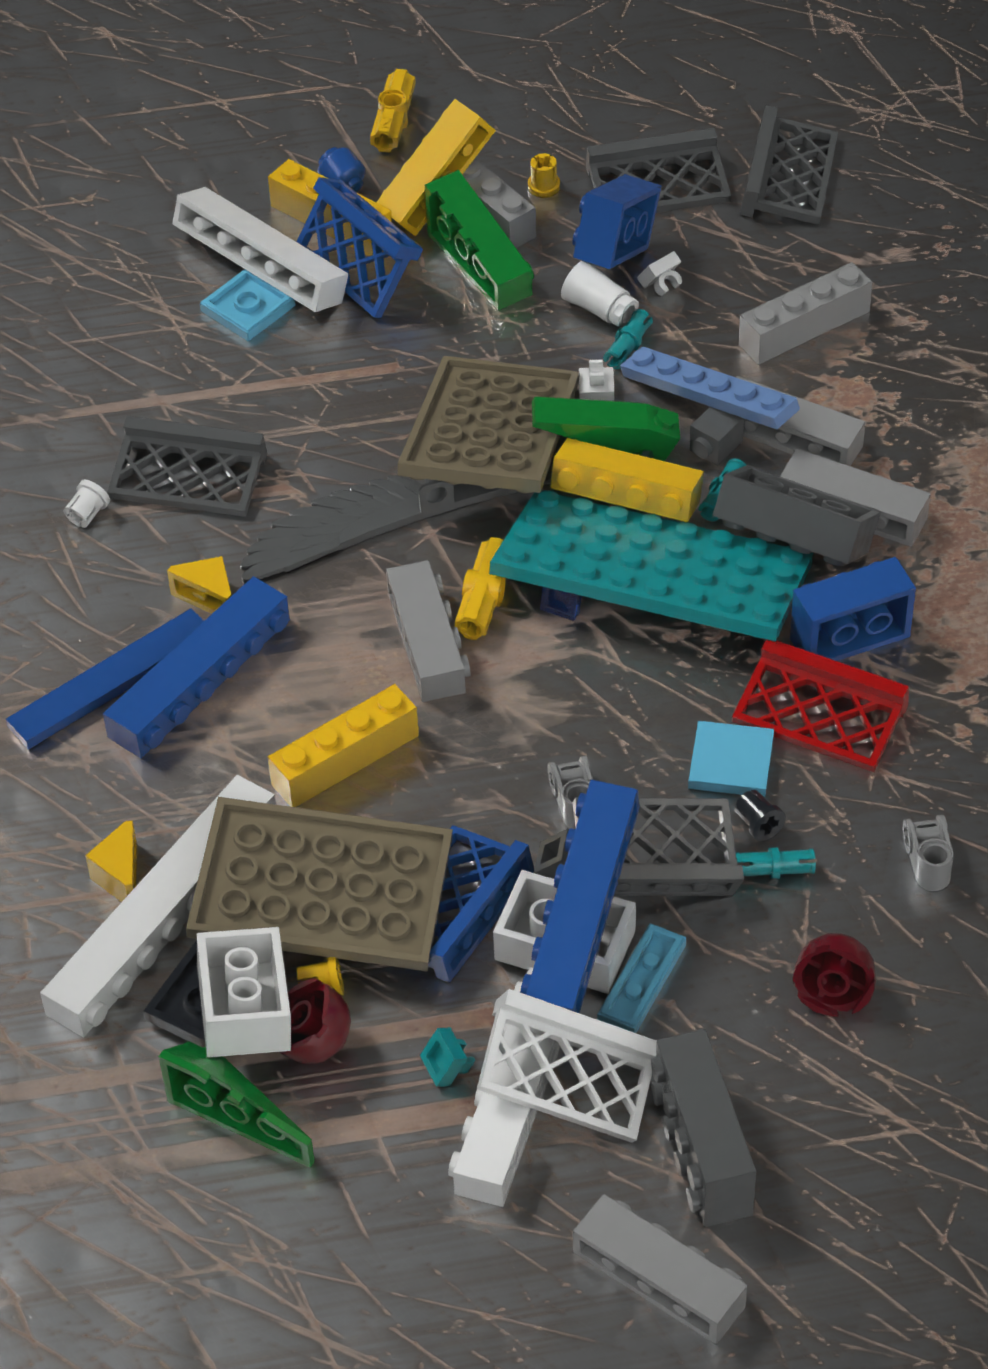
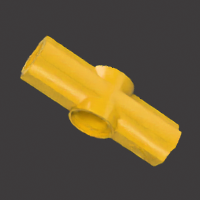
[370,69,416,153]
[455,537,506,640]

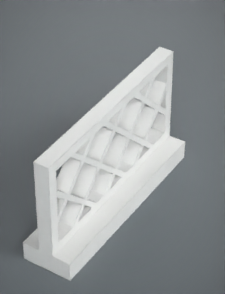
[477,989,657,1143]

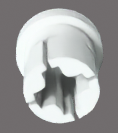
[63,480,110,528]

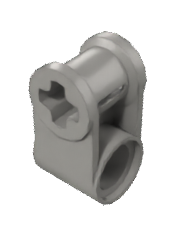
[547,756,593,829]
[902,815,953,891]

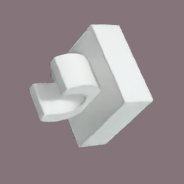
[637,251,682,297]
[579,360,614,401]

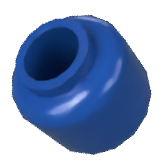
[317,147,366,193]

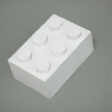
[493,870,636,994]
[197,927,291,1057]

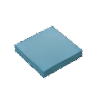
[200,269,296,342]
[688,721,774,797]

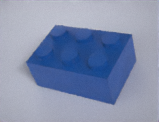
[572,174,662,269]
[790,557,916,661]

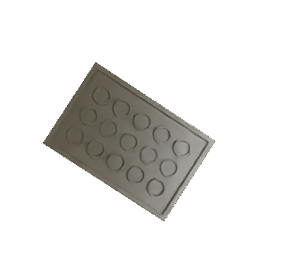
[398,356,579,493]
[186,797,453,971]

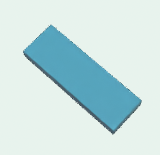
[597,923,686,1033]

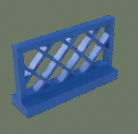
[297,177,423,318]
[429,825,534,983]

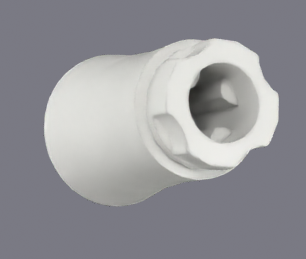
[561,261,639,328]

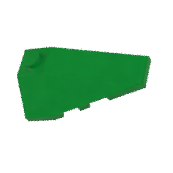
[532,397,680,461]
[158,1042,315,1168]

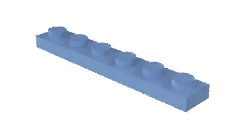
[620,346,800,430]

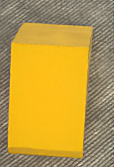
[167,556,232,614]
[85,821,137,902]

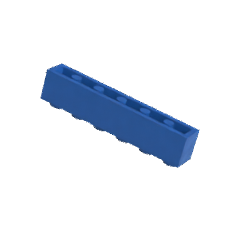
[103,576,290,759]
[520,779,640,1013]

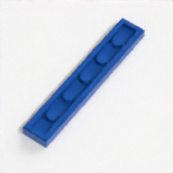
[6,608,204,750]

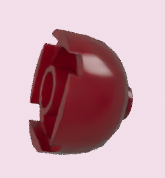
[792,933,876,1017]
[280,978,351,1064]

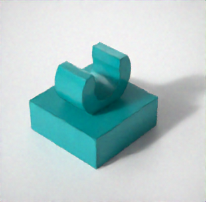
[420,1027,476,1087]

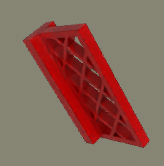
[732,639,909,772]

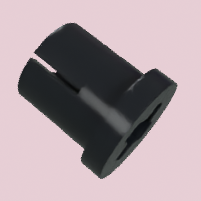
[735,790,786,841]

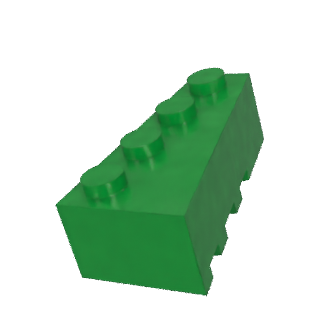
[425,170,534,311]

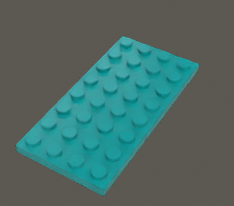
[489,490,814,642]

